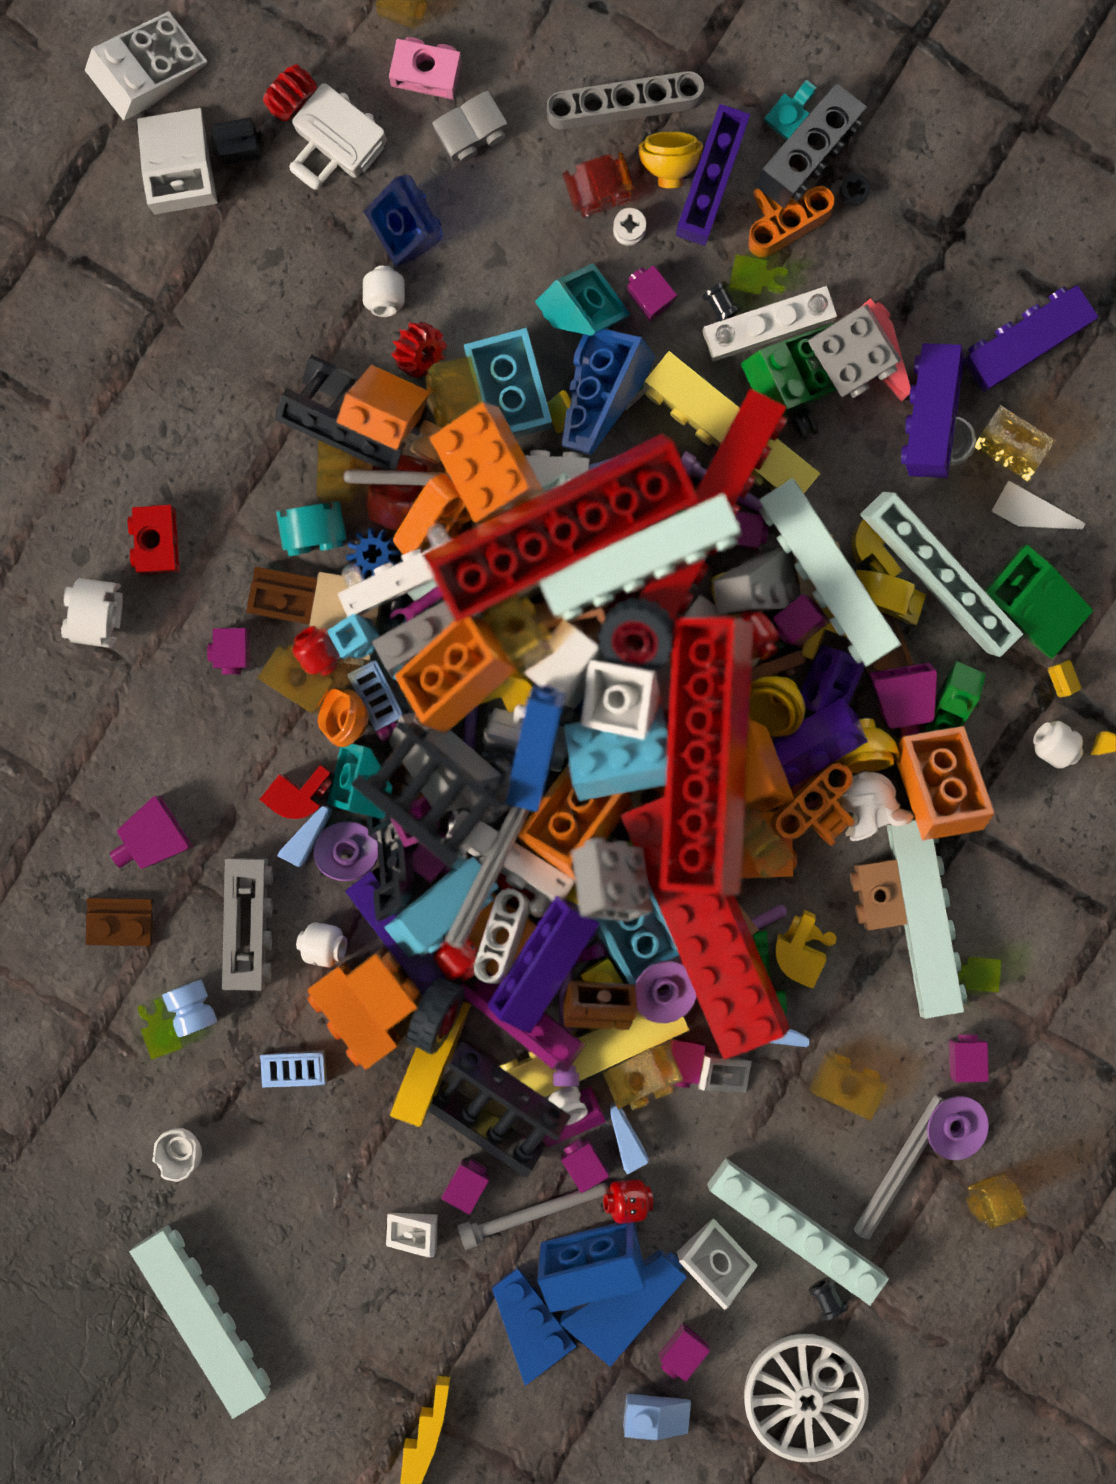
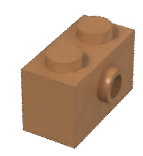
[850,859,907,930]

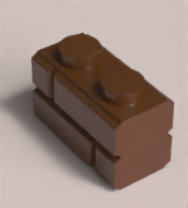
[563,981,638,1030]

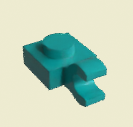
[764,80,817,140]

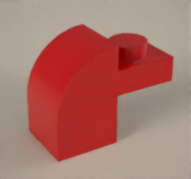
[259,765,333,819]

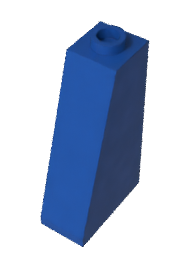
[506,685,566,812]
[560,1249,687,1367]

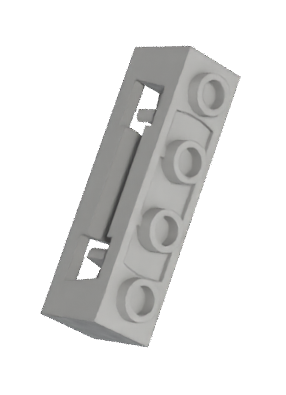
[222,858,273,991]

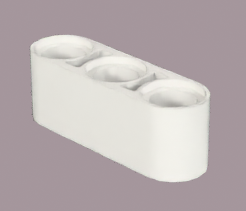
[474,889,531,984]

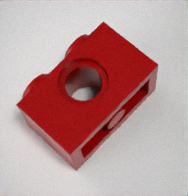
[127,505,180,575]

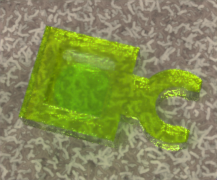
[729,254,788,295]
[957,956,1002,993]
[138,998,184,1060]

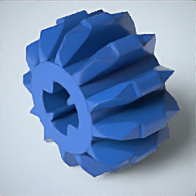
[346,527,401,580]

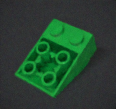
[741,322,838,416]
[984,545,1093,660]

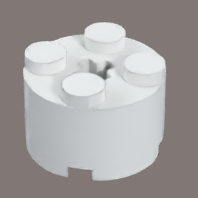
[61,578,123,648]

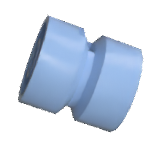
[162,979,218,1037]

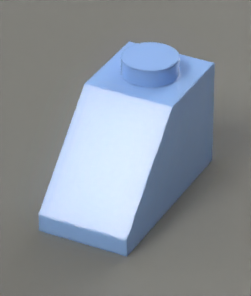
[623,1393,691,1440]

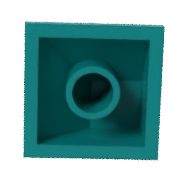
[535,263,631,336]
[326,744,392,819]

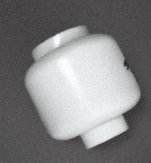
[363,266,405,317]
[1033,721,1083,769]
[296,922,347,968]

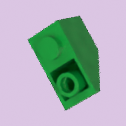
[924,661,986,732]

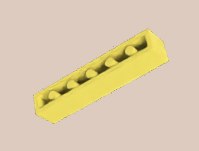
[643,351,820,493]
[499,990,689,1097]

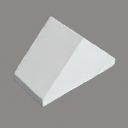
[697,1052,752,1093]
[386,1213,438,1257]

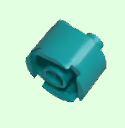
[276,501,347,556]

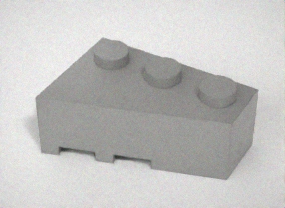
[714,546,800,614]
[389,713,502,811]

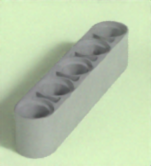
[547,71,704,130]

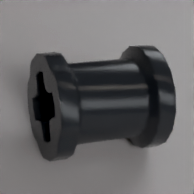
[701,281,743,322]
[808,1277,849,1320]

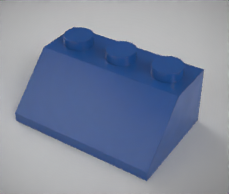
[538,1222,645,1313]

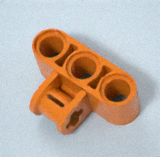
[748,186,834,257]
[393,474,472,555]
[770,763,856,846]

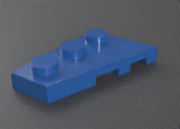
[492,1267,577,1386]

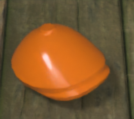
[317,688,369,747]

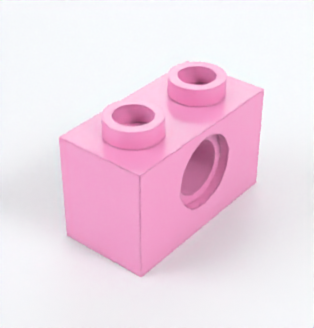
[389,37,462,100]

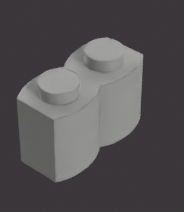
[432,91,508,162]

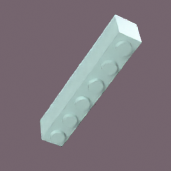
[759,478,902,666]
[860,492,1023,657]
[539,494,741,621]
[887,820,967,1018]
[707,1158,889,1306]
[130,1225,271,1419]

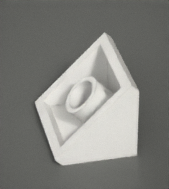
[523,619,610,709]
[581,660,662,739]
[677,1218,758,1310]

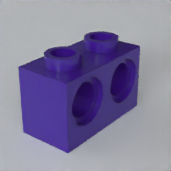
[800,644,865,713]

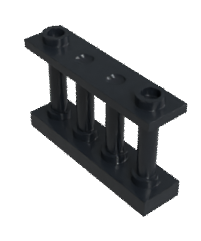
[274,354,428,471]
[351,721,508,869]
[428,1042,571,1178]

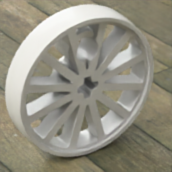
[744,1334,869,1462]

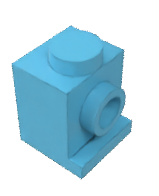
[328,613,380,659]

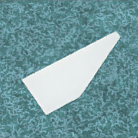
[992,481,1085,529]

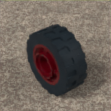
[599,598,674,672]
[407,977,465,1055]

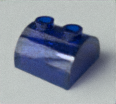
[363,175,444,267]

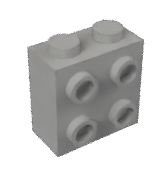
[808,304,902,398]
[572,838,652,921]

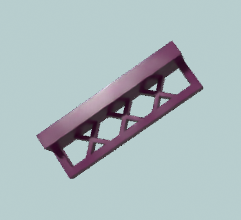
[460,970,586,1072]

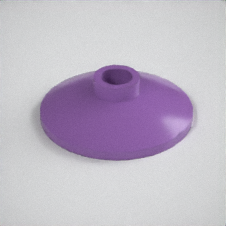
[313,822,378,881]
[635,961,697,1023]
[927,1096,989,1160]

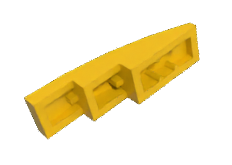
[390,1002,471,1127]
[400,1376,450,1484]

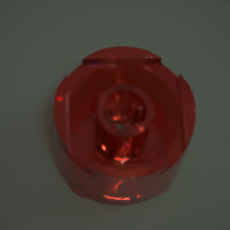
[562,152,636,218]
[366,455,428,530]

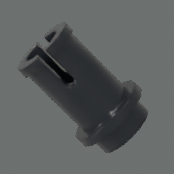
[381,593,410,626]

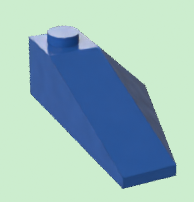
[562,329,656,455]

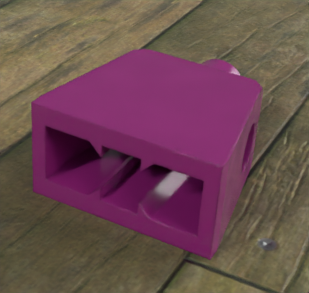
[869,663,937,739]
[109,796,194,869]

